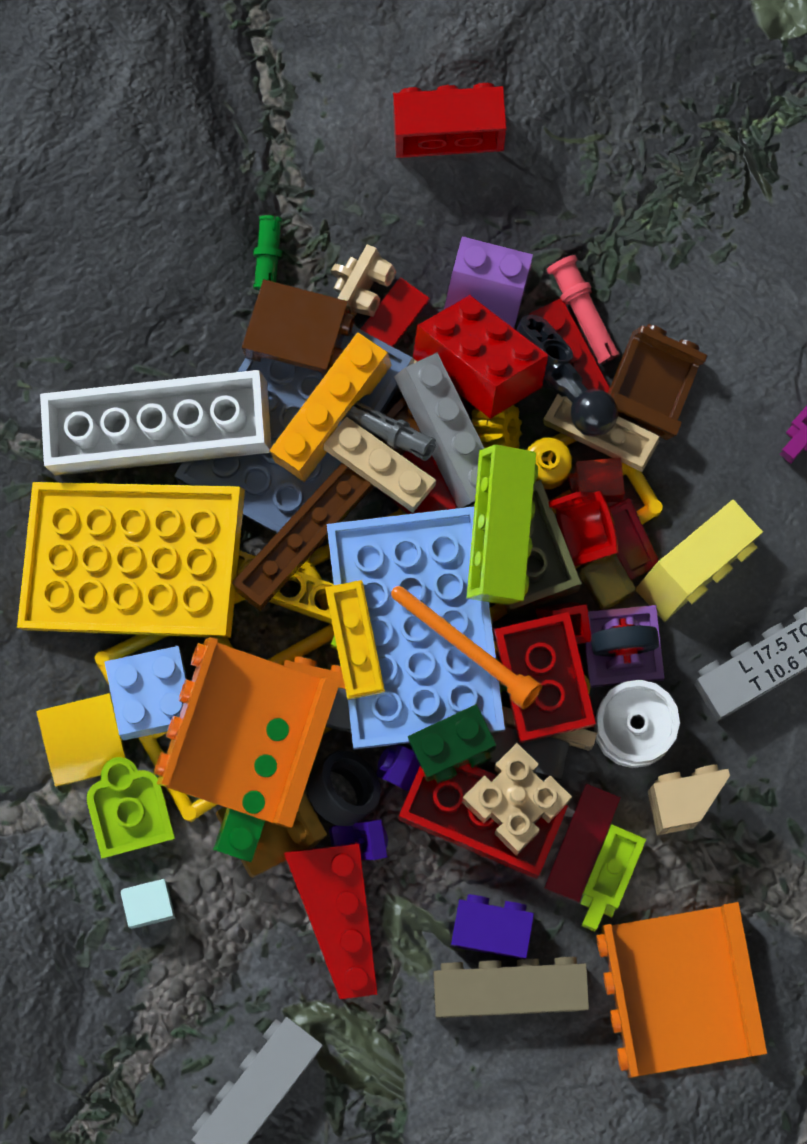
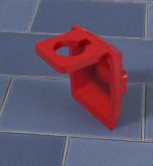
[548,491,619,567]

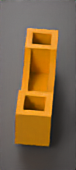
[269,332,392,483]

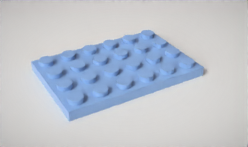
[327,507,505,750]

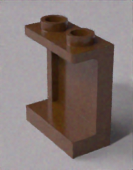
[242,279,355,378]
[608,324,708,440]

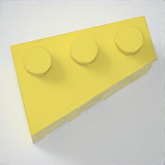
[635,500,763,622]

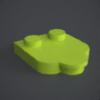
[87,757,175,859]

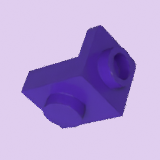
[376,744,420,791]
[329,820,388,860]

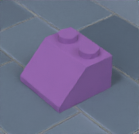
[444,236,533,329]

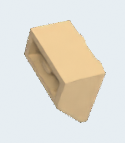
[648,764,730,836]

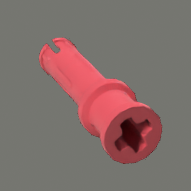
[546,255,620,365]

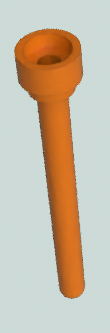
[391,586,542,709]

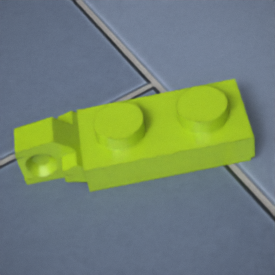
[580,824,646,932]

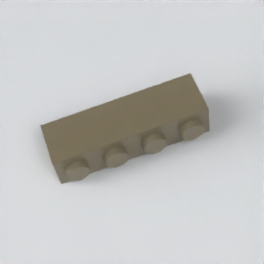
[433,957,589,1018]

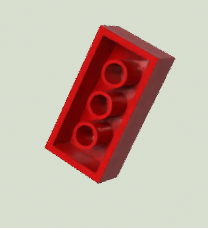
[399,763,568,879]

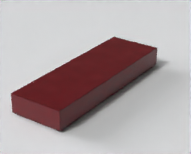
[544,784,621,903]

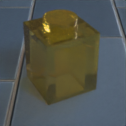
[579,554,636,610]

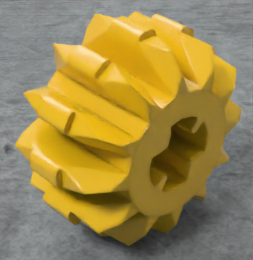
[471,405,522,449]

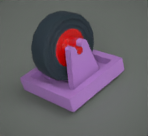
[584,605,664,688]

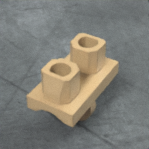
[331,244,396,316]

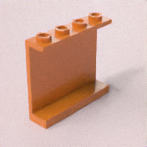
[154,637,340,828]
[596,902,767,1078]

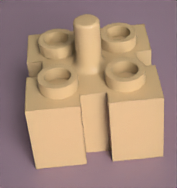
[462,743,572,856]

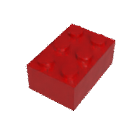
[393,83,506,158]
[413,295,548,419]
[494,612,596,743]

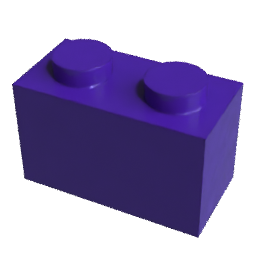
[450,894,534,959]

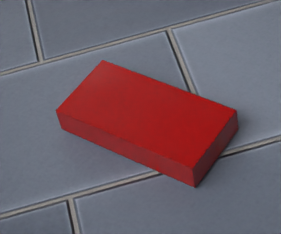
[360,277,430,347]

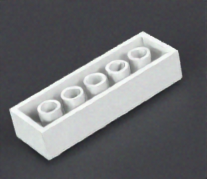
[40,370,272,476]

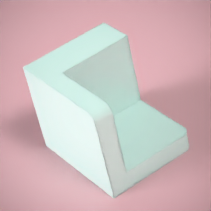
[121,879,176,929]

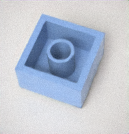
[105,646,187,741]

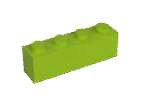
[466,444,538,605]

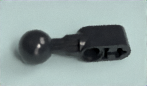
[517,315,618,437]

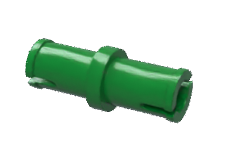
[253,215,283,290]

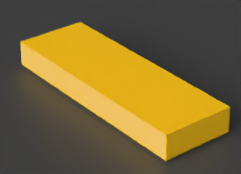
[325,580,385,700]

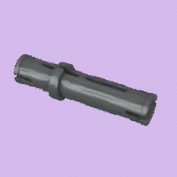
[342,402,436,461]

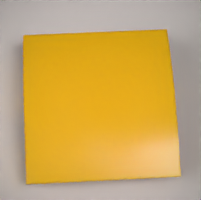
[36,693,126,787]

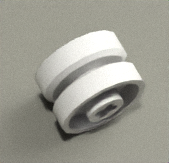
[594,680,680,768]

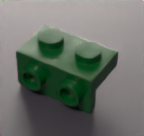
[407,704,496,784]

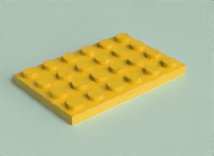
[17,482,245,638]

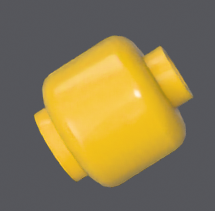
[527,438,572,489]

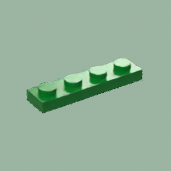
[213,718,289,862]

